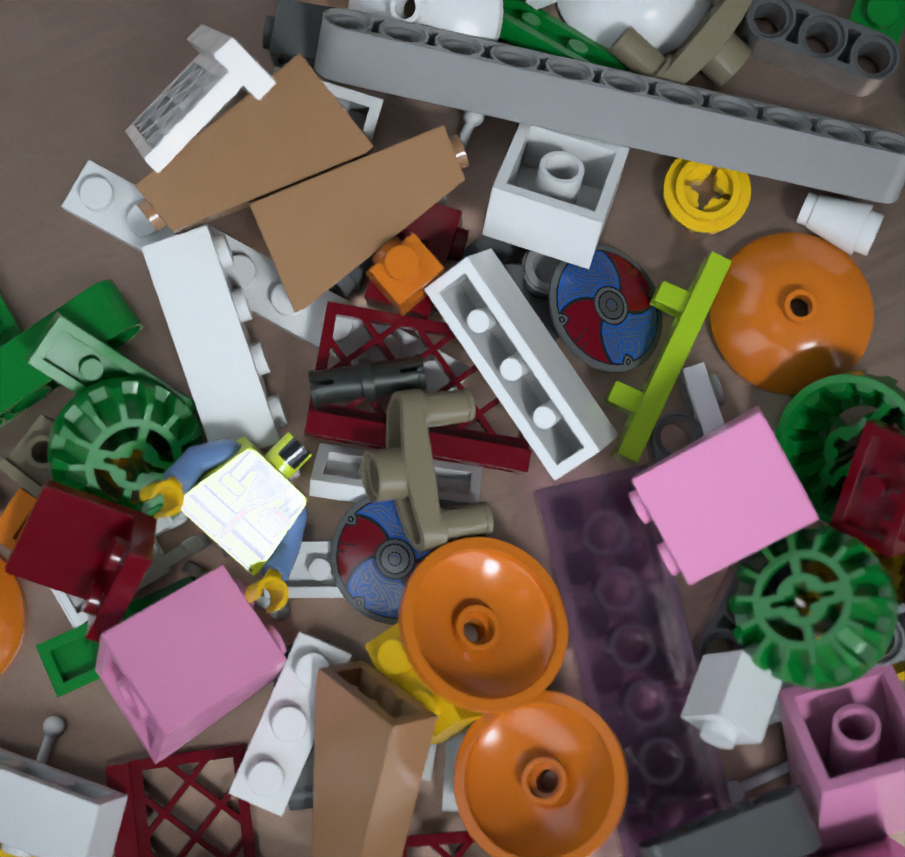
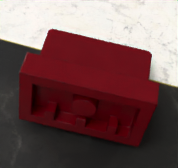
[829,419,905,558]
[5,480,157,643]

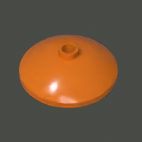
[708,232,874,395]
[399,537,568,713]
[453,690,628,857]

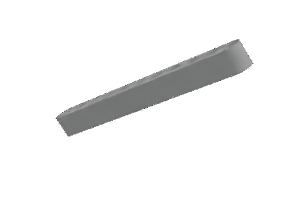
[314,8,905,204]

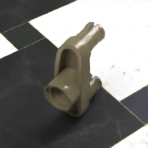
[608,0,753,87]
[361,388,494,552]

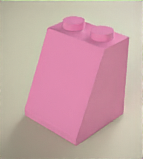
[629,405,819,585]
[95,565,287,764]
[778,664,905,856]

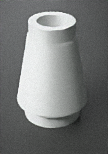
[796,192,884,256]

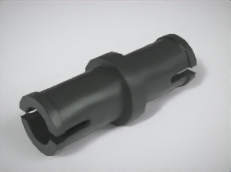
[308,354,427,407]

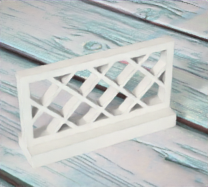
[125,24,276,172]

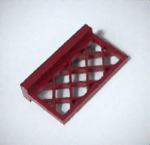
[303,301,532,475]
[105,743,256,857]

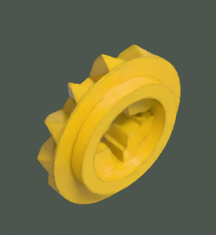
[663,158,751,235]

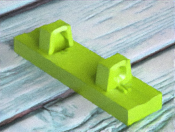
[603,252,732,466]

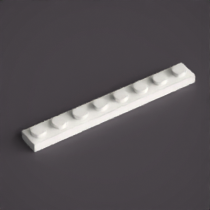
[61,160,470,393]

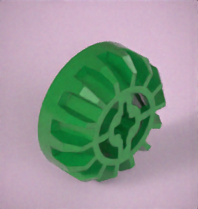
[775,370,905,524]
[47,376,203,519]
[728,525,898,690]

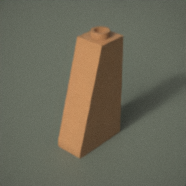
[135,53,374,235]
[250,125,469,312]
[312,660,437,857]

